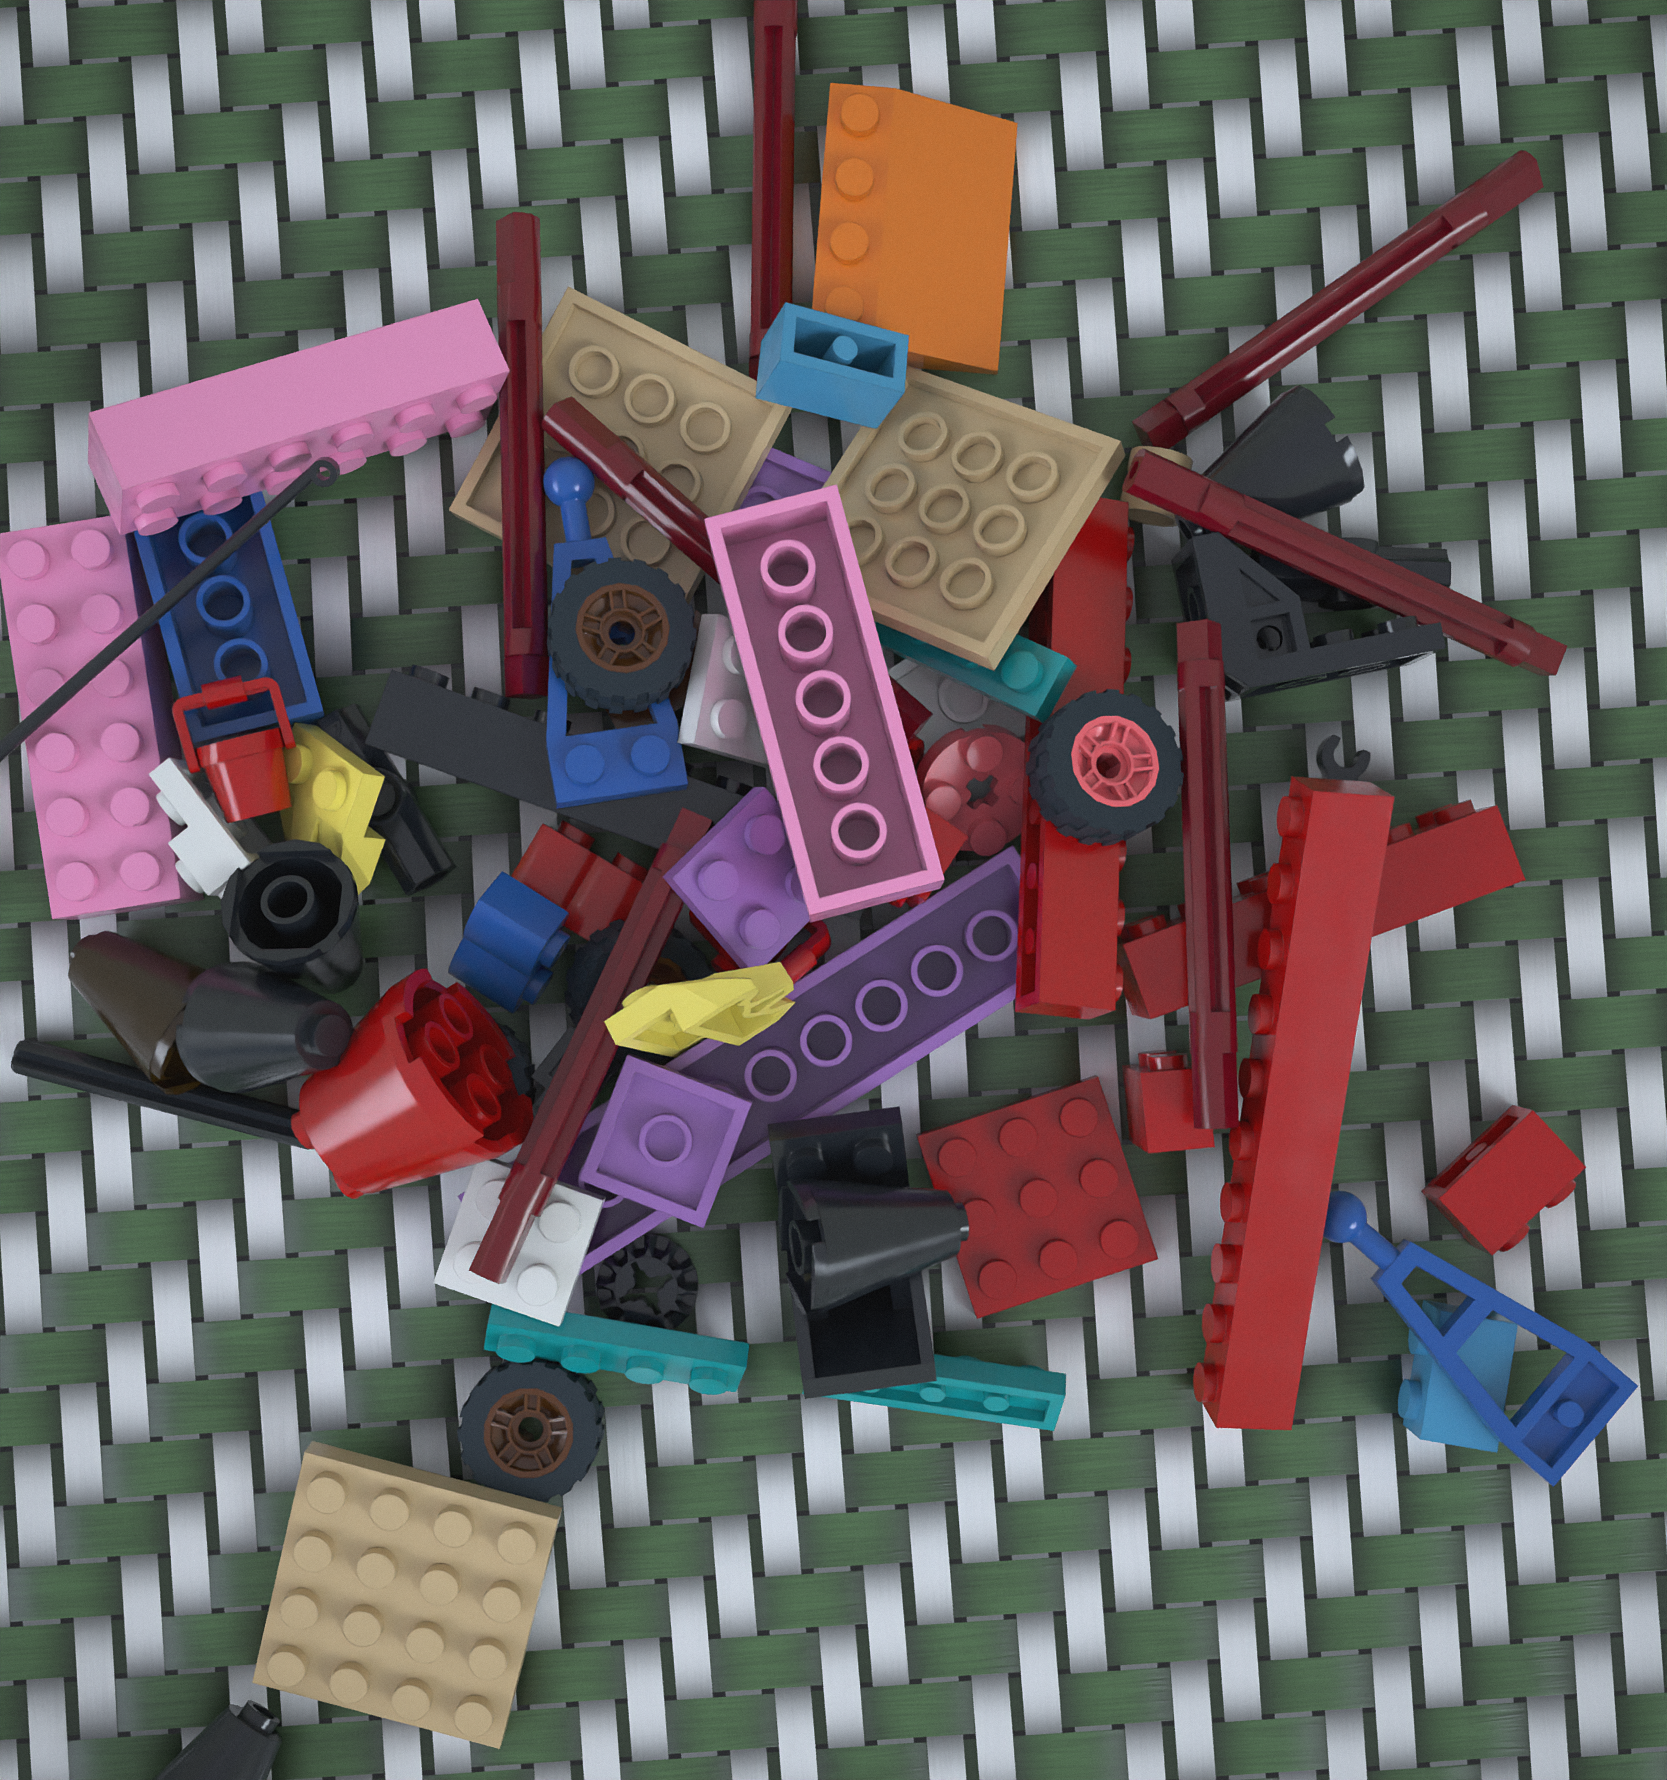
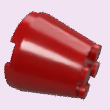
[291,968,533,1199]

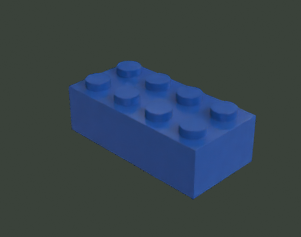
[133,491,325,748]

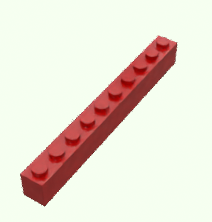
[1193,776,1394,1430]

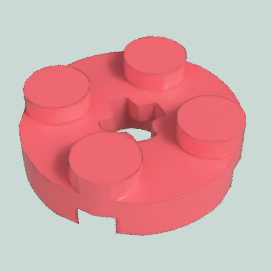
[916,724,1025,856]

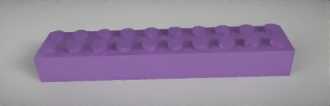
[458,845,1021,1275]

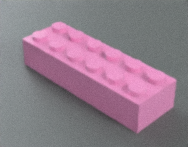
[88,299,510,536]
[704,484,945,923]
[0,516,204,920]

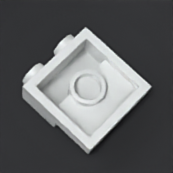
[149,758,273,899]

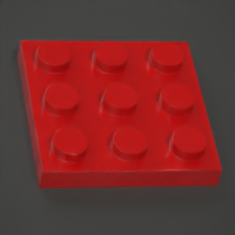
[916,1075,1158,1319]

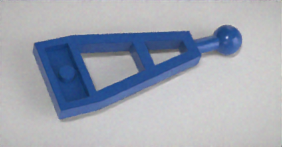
[543,457,688,809]
[1323,1191,1638,1487]

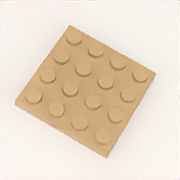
[449,286,792,604]
[822,366,1125,671]
[252,1441,563,1749]

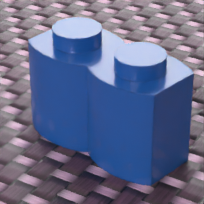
[448,871,571,1014]

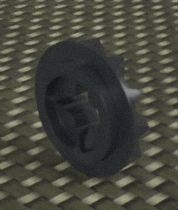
[596,1234,698,1330]

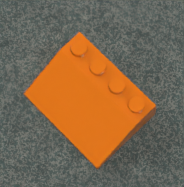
[812,83,1018,375]

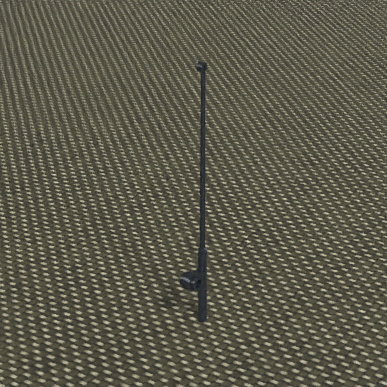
[0,457,340,762]

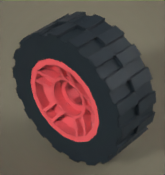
[1026,689,1184,846]

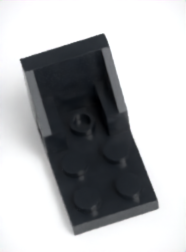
[1170,532,1446,703]
[768,1106,937,1399]

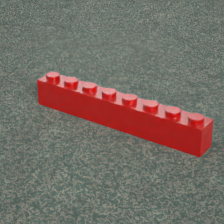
[1015,497,1135,1020]

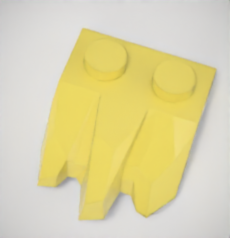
[280,722,385,895]
[604,962,796,1058]

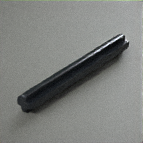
[11,1039,309,1150]

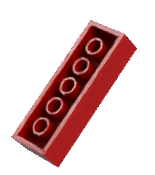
[1117,799,1525,1020]

